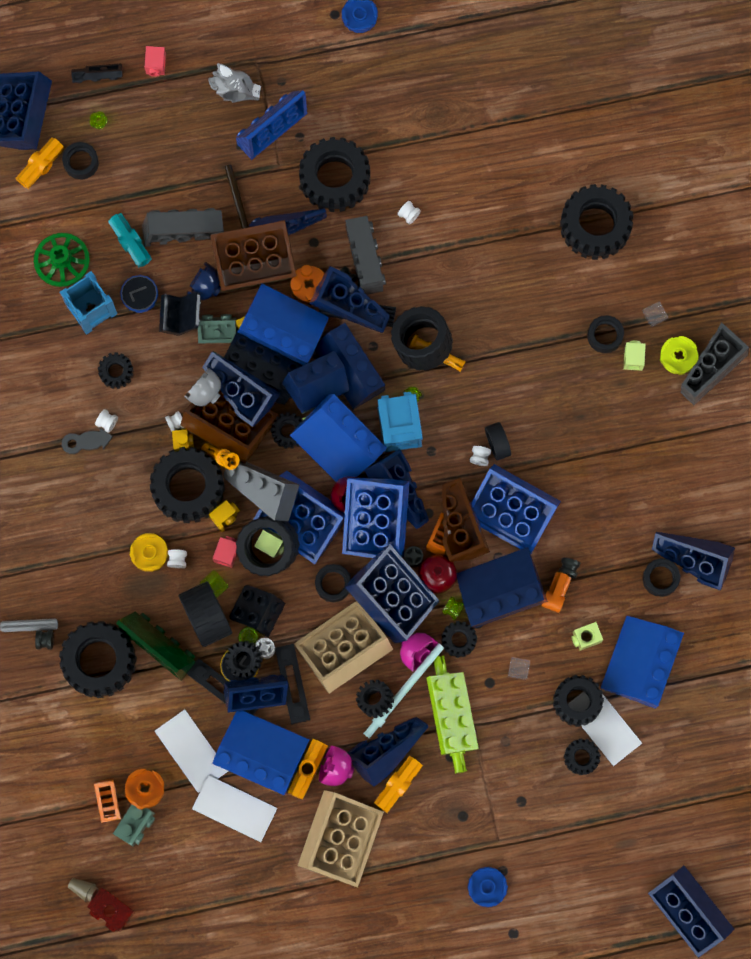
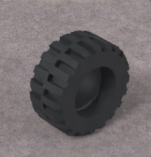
[299,137,370,212]
[560,184,634,260]
[150,447,225,523]
[59,621,136,698]

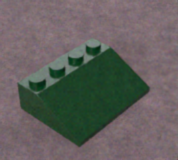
[116,611,196,681]

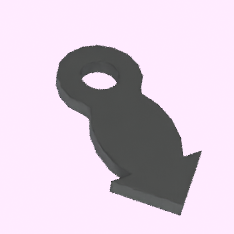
[62,427,113,454]

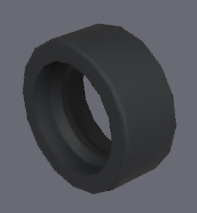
[62,142,99,180]
[587,315,624,353]
[485,422,511,461]
[642,558,681,597]
[315,564,351,603]

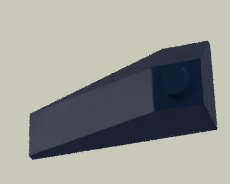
[249,208,327,236]
[310,266,390,333]
[202,351,280,427]
[364,449,429,529]
[652,532,735,591]
[347,717,428,786]

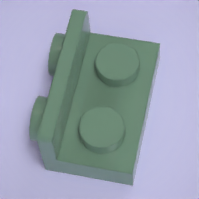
[198,314,236,343]
[113,804,155,847]

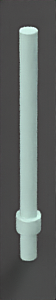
[363,643,444,738]

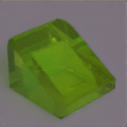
[200,570,229,598]

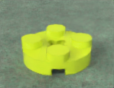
[660,336,699,375]

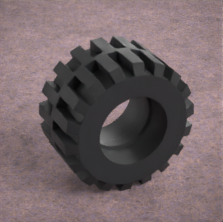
[553,675,604,727]

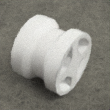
[398,201,421,225]
[95,409,118,433]
[165,411,185,432]
[470,446,491,466]
[167,550,187,568]
[255,638,275,659]

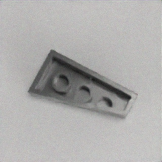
[142,208,224,247]
[345,216,386,295]
[681,322,749,405]
[223,461,299,522]

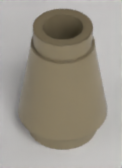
[68,878,99,903]

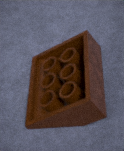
[210,220,297,291]
[180,390,278,464]

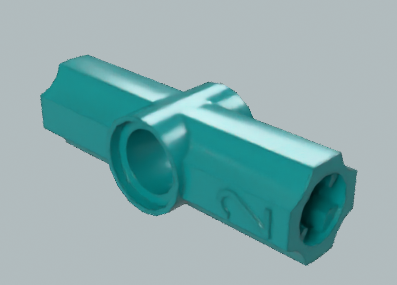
[108,213,152,268]

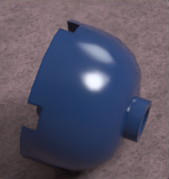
[186,262,221,301]

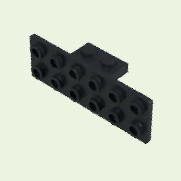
[224,332,315,409]

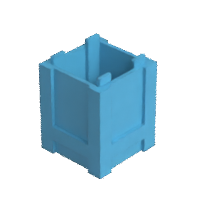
[60,271,117,335]
[378,392,423,453]

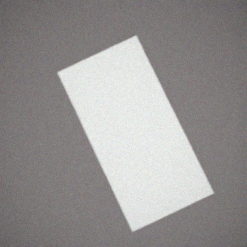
[568,692,642,766]
[155,709,228,793]
[192,775,277,842]

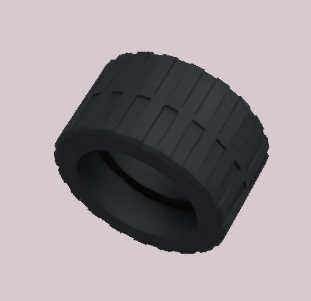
[391,306,453,371]
[236,516,299,576]
[178,581,233,647]

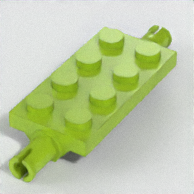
[427,656,479,774]

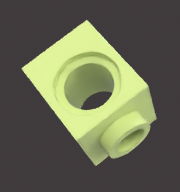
[623,340,645,371]
[254,528,284,558]
[571,622,603,651]

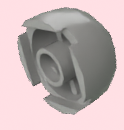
[184,368,221,406]

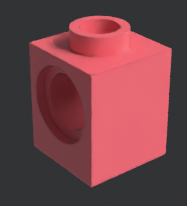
[144,46,166,77]
[213,536,237,568]

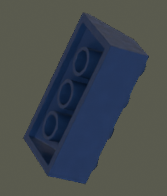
[315,323,385,410]
[648,865,735,958]

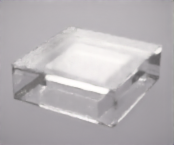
[642,301,668,327]
[508,657,530,680]

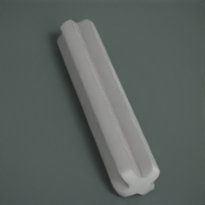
[0,618,58,632]

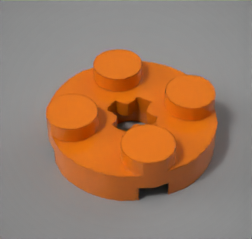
[290,265,325,303]
[125,769,164,809]

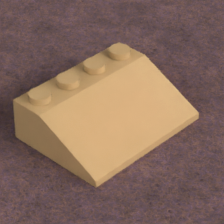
[294,601,393,694]
[297,790,384,888]

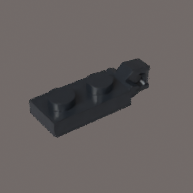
[71,63,123,83]

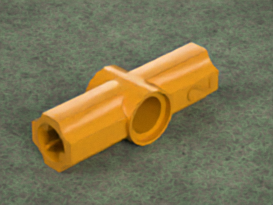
[16,137,65,189]
[287,739,328,800]
[374,755,423,813]

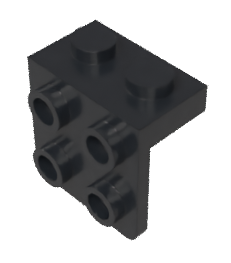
[159,292,201,336]
[229,585,285,638]

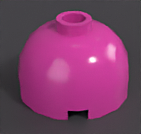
[400,633,438,671]
[319,746,354,786]

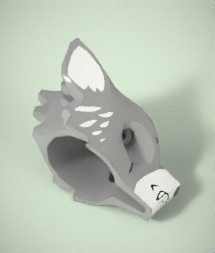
[208,63,261,103]

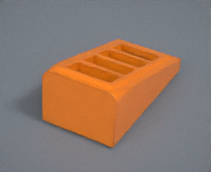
[426,512,446,556]
[94,778,121,823]

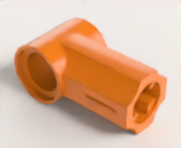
[541,572,571,613]

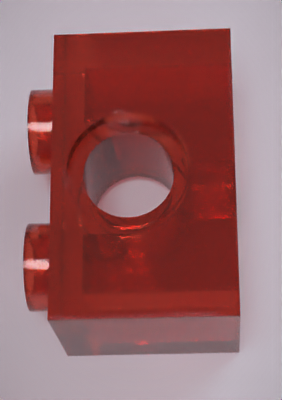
[87,888,135,932]

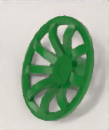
[34,233,90,287]

